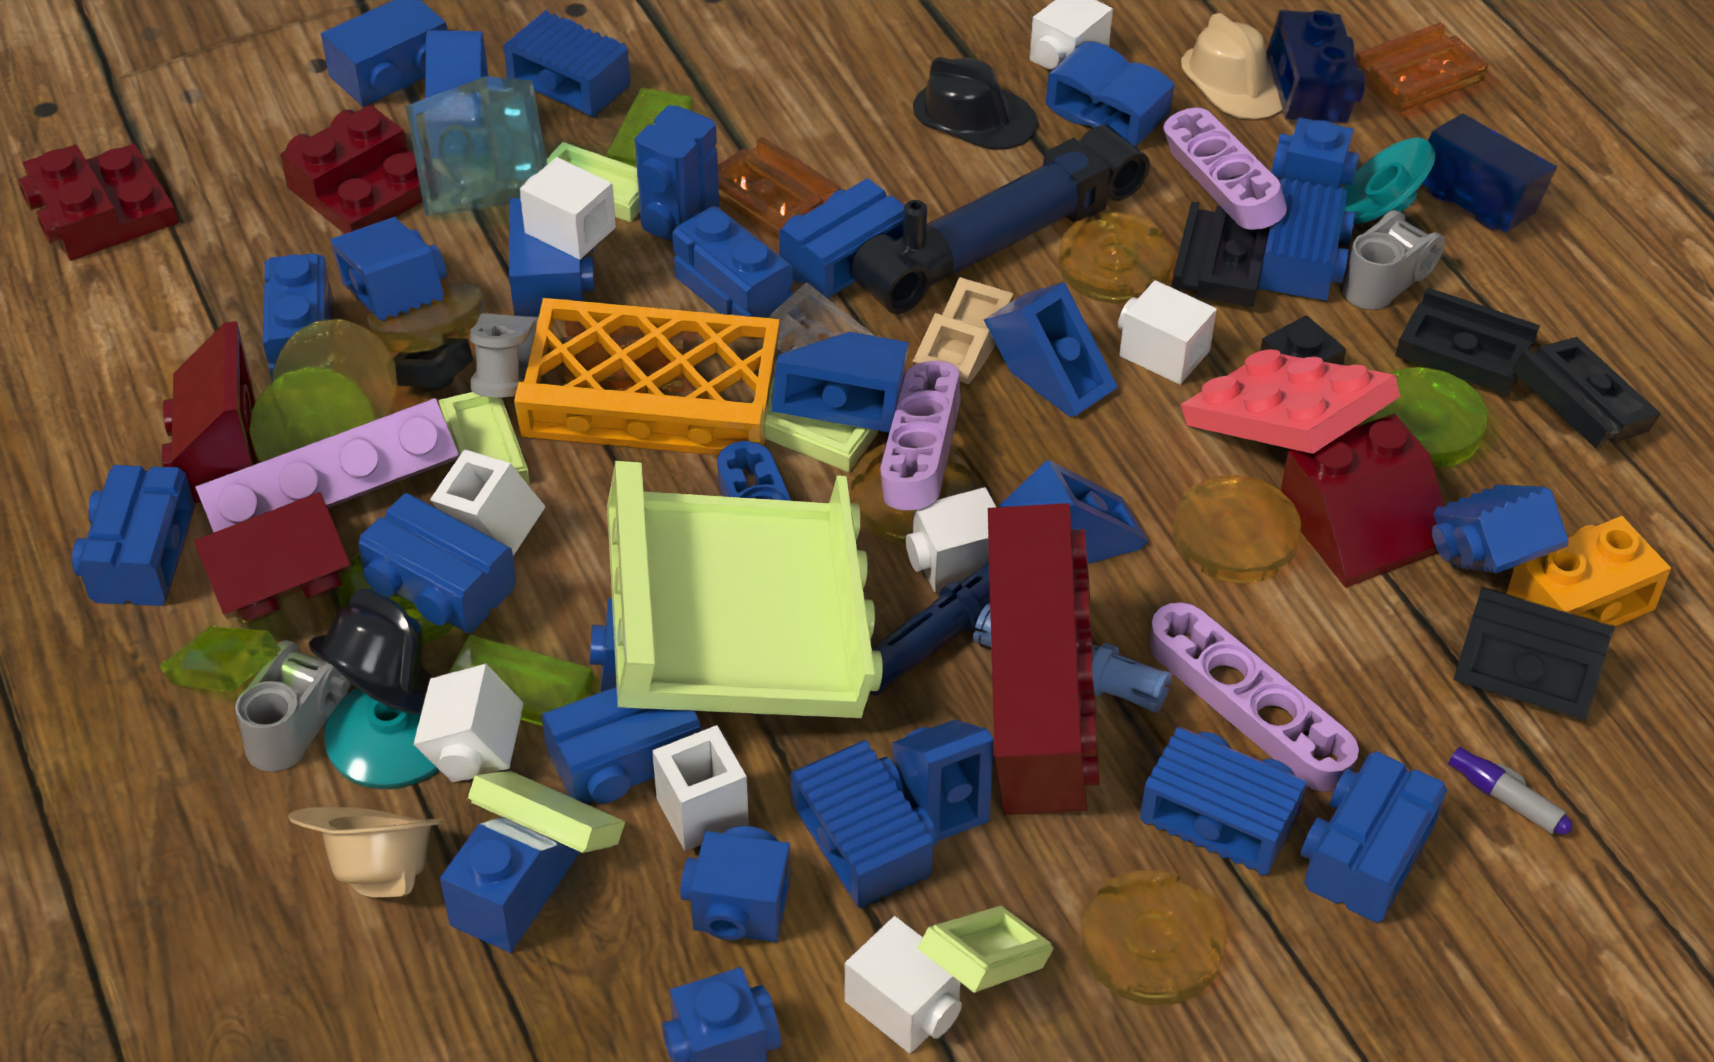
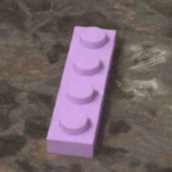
[196,398,459,532]

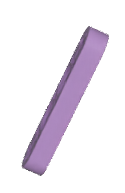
[1163,108,1287,230]
[880,361,961,510]
[1149,602,1359,792]

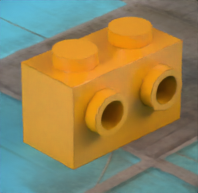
[1506,516,1671,627]

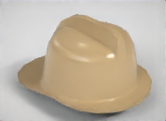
[1181,13,1289,120]
[288,807,444,897]

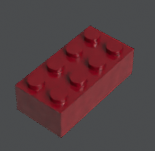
[987,503,1100,815]

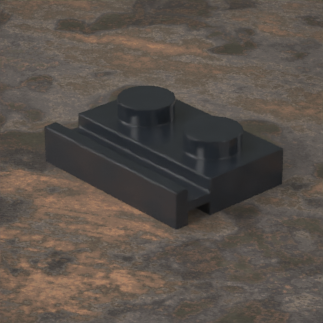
[1171,201,1270,307]
[1395,287,1540,396]
[1512,337,1661,449]
[1453,587,1615,720]

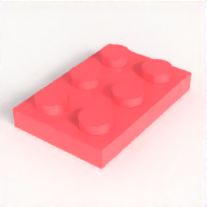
[1181,349,1401,454]

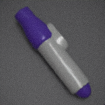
[1448,747,1573,835]

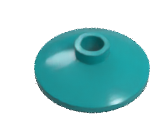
[1344,138,1435,224]
[324,688,439,789]

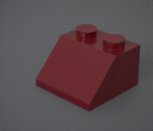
[162,321,259,503]
[1278,413,1445,588]
[193,492,351,625]

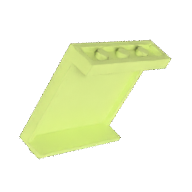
[607,461,883,718]

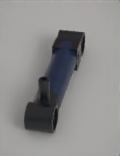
[850,124,1150,314]

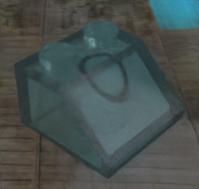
[406,76,548,216]

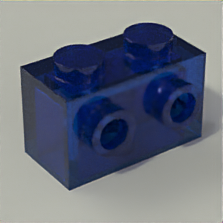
[1266,10,1365,123]
[1422,113,1557,233]

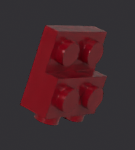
[280,104,443,234]
[17,143,178,261]

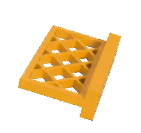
[514,298,780,456]

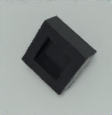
[1260,315,1346,365]
[386,336,474,392]

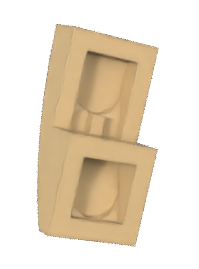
[913,277,1014,385]

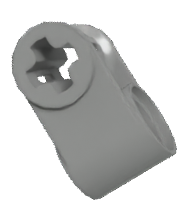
[1342,209,1446,310]
[470,313,539,398]
[235,640,350,772]

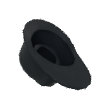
[913,57,1037,149]
[308,588,434,715]

